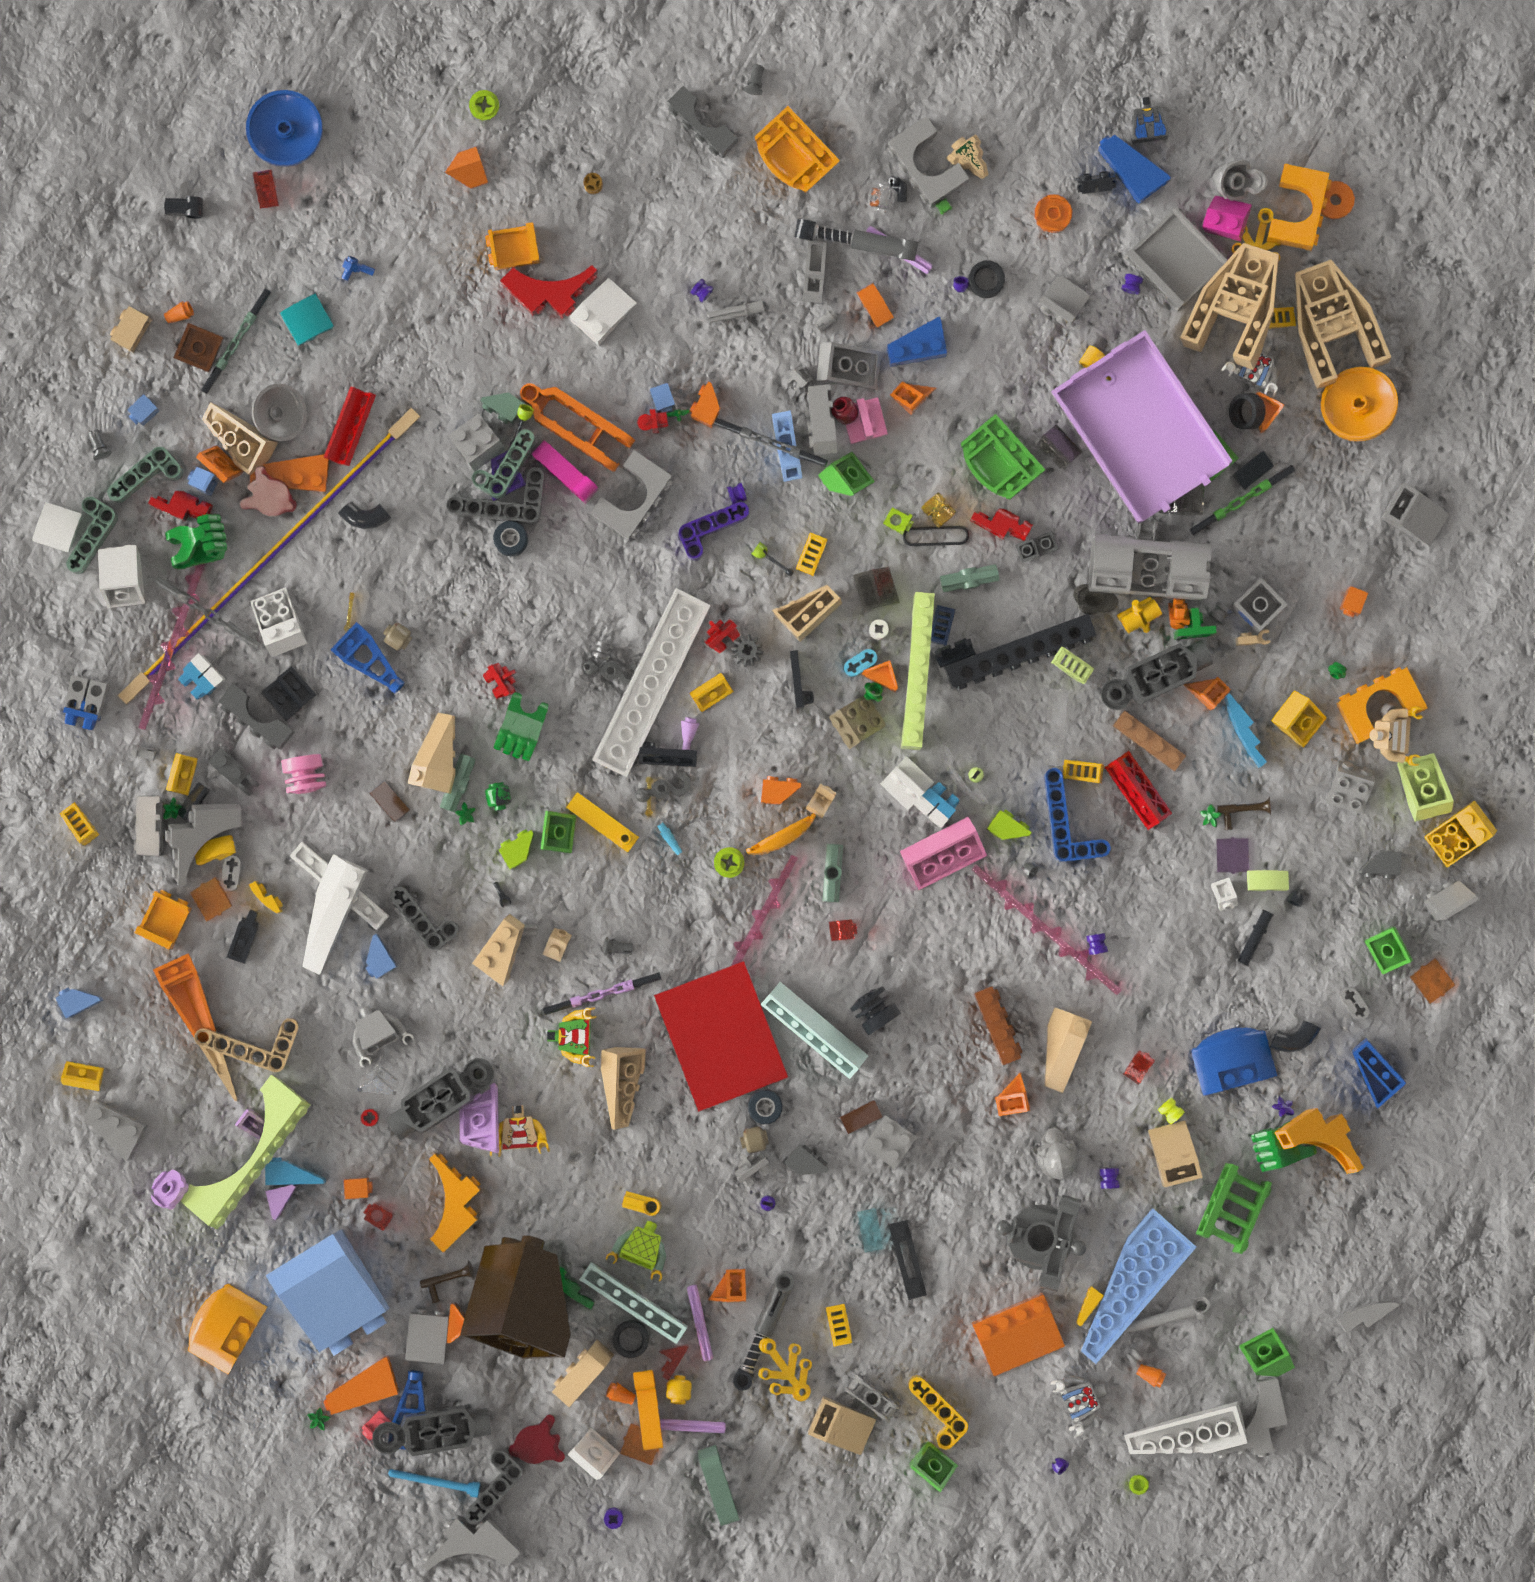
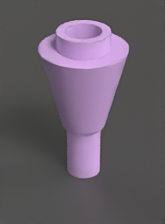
[681,717,700,750]

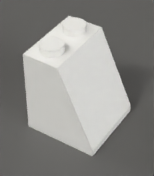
[98,545,146,608]

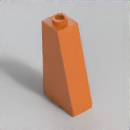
[324,1355,400,1415]

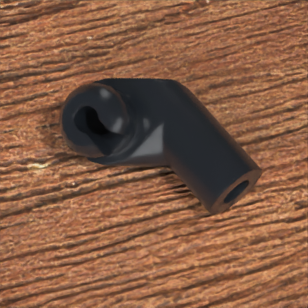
[888,176,907,203]

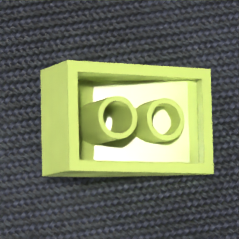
[1397,753,1454,822]

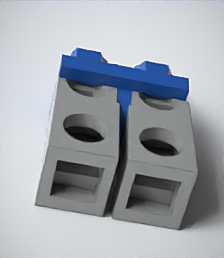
[63,675,110,730]

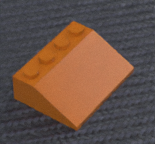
[971,1293,1065,1376]

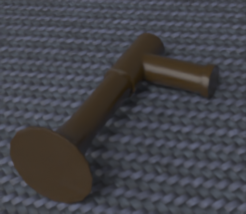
[1217,796,1271,830]
[420,1260,475,1304]

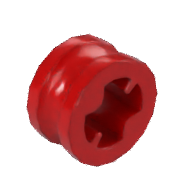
[361,1109,379,1126]

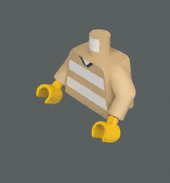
[1369,706,1423,766]

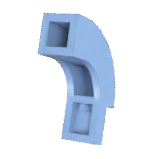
[772,410,802,482]

